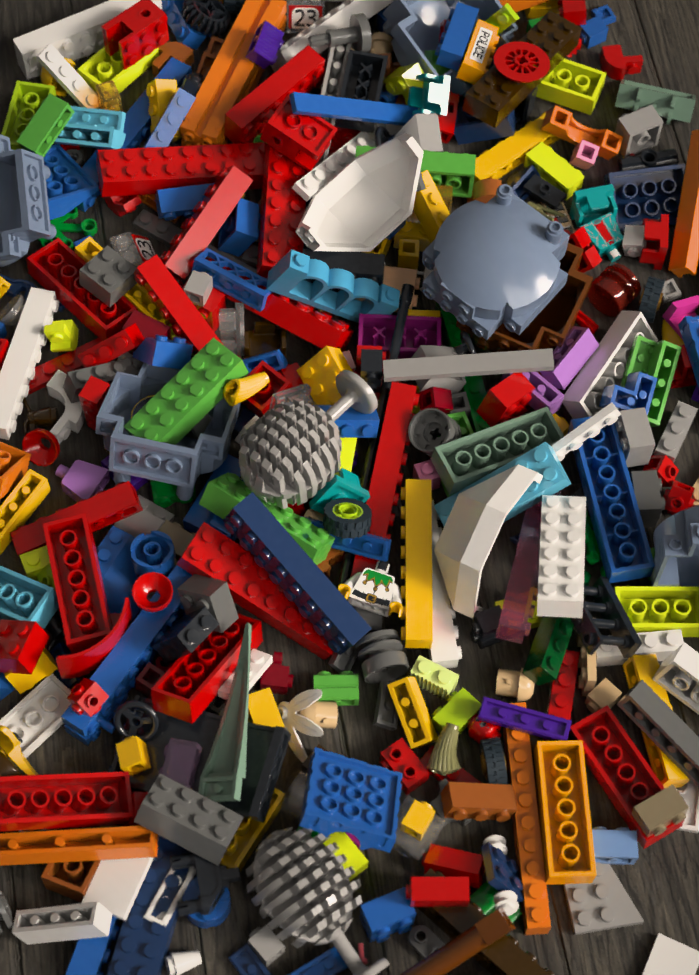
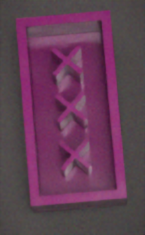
[358,314,441,360]

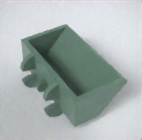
[615,79,696,126]

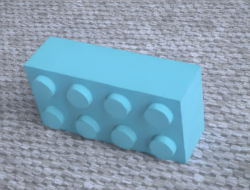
[0,566,59,630]

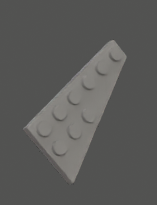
[563,863,644,935]

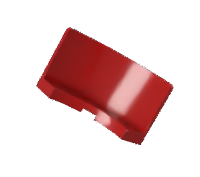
[56,597,132,679]

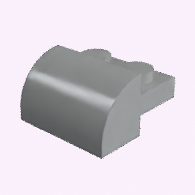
[114,495,175,538]

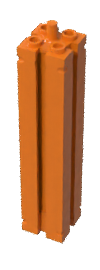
[180,0,287,146]

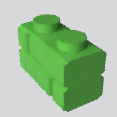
[313,671,359,706]

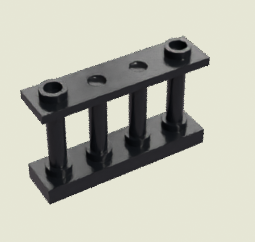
[570,576,642,658]

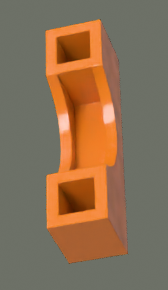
[541,105,623,160]

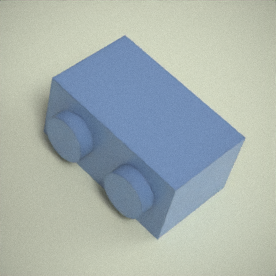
[592,827,639,865]

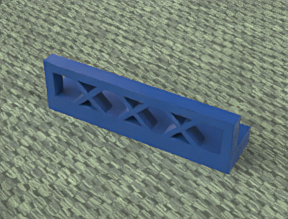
[191,248,272,312]

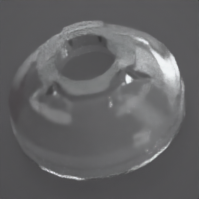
[0,293,26,326]

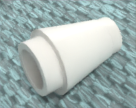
[165,950,202,975]

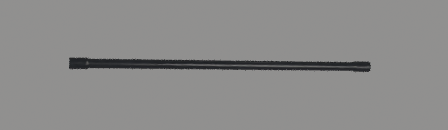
[337,284,414,597]

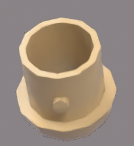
[369,32,394,54]
[496,668,535,702]
[297,701,338,729]

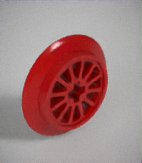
[494,41,550,83]

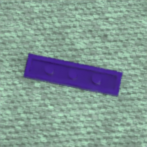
[477,697,572,741]

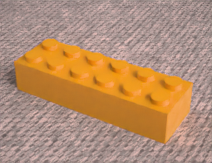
[533,740,597,885]

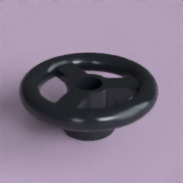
[113,701,159,741]

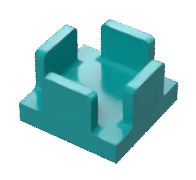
[408,73,451,117]
[569,184,618,227]
[309,468,370,514]

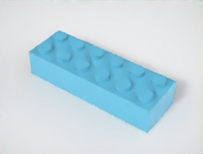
[434,442,571,526]

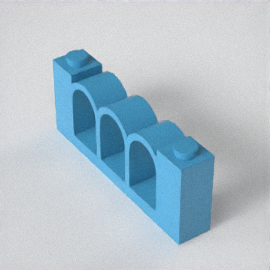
[266,249,400,323]

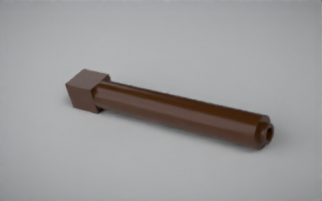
[400,907,515,975]

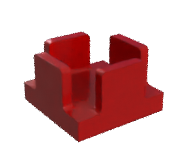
[638,214,669,270]

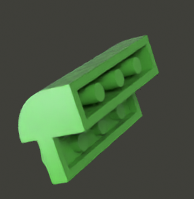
[620,335,682,427]

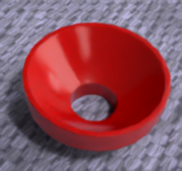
[22,428,60,466]
[132,572,173,612]

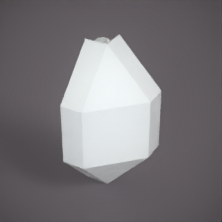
[295,133,424,252]
[434,464,543,619]

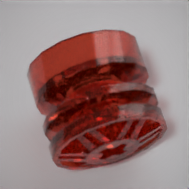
[587,263,641,317]

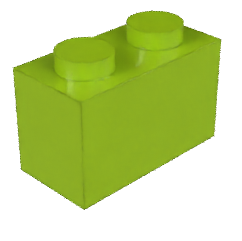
[432,688,481,736]

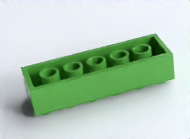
[355,145,476,198]
[124,337,249,445]
[199,472,335,565]

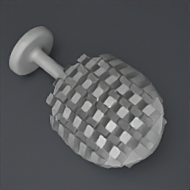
[239,370,378,509]
[246,827,390,975]

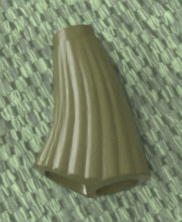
[426,723,461,776]

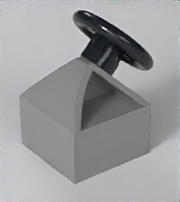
[375,114,443,152]
[411,330,476,394]

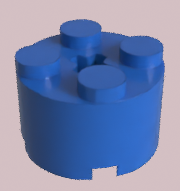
[130,531,177,577]
[182,877,231,928]

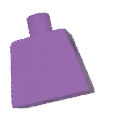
[55,460,110,502]

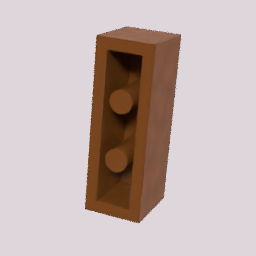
[440,782,517,822]

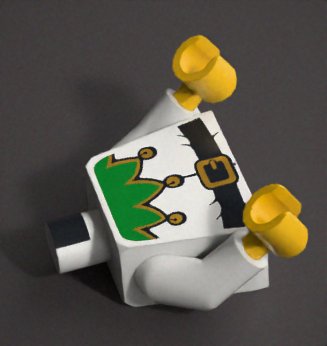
[337,561,403,617]

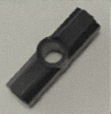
[617,148,679,172]

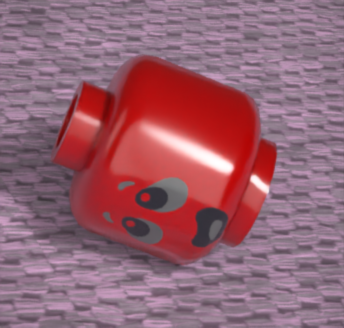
[467,714,501,744]

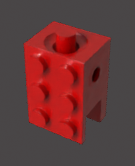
[101,0,169,70]
[260,95,338,172]

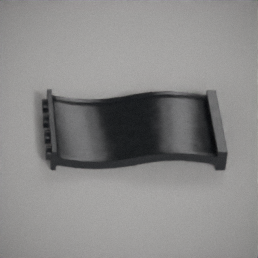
[108,695,291,823]

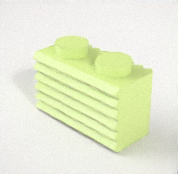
[410,655,459,701]

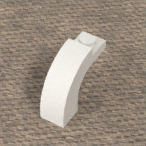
[46,369,85,445]

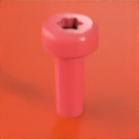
[358,943,368,965]

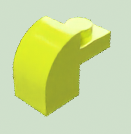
[44,319,79,352]

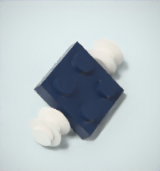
[481,834,524,916]

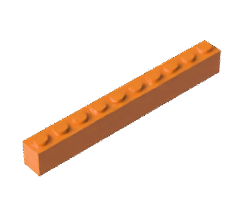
[502,702,551,935]

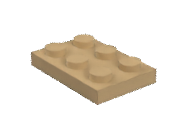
[577,635,597,697]

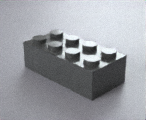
[134,773,243,865]

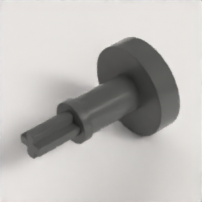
[308,13,372,52]

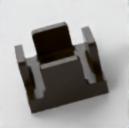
[244,321,286,358]

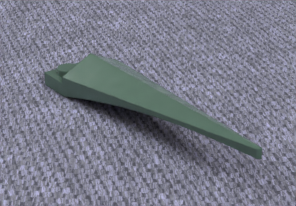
[199,623,252,802]

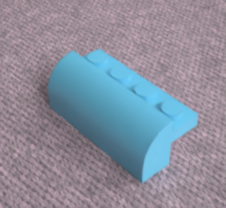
[54,106,126,149]

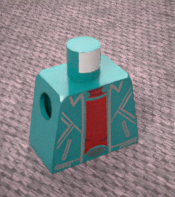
[579,212,623,262]

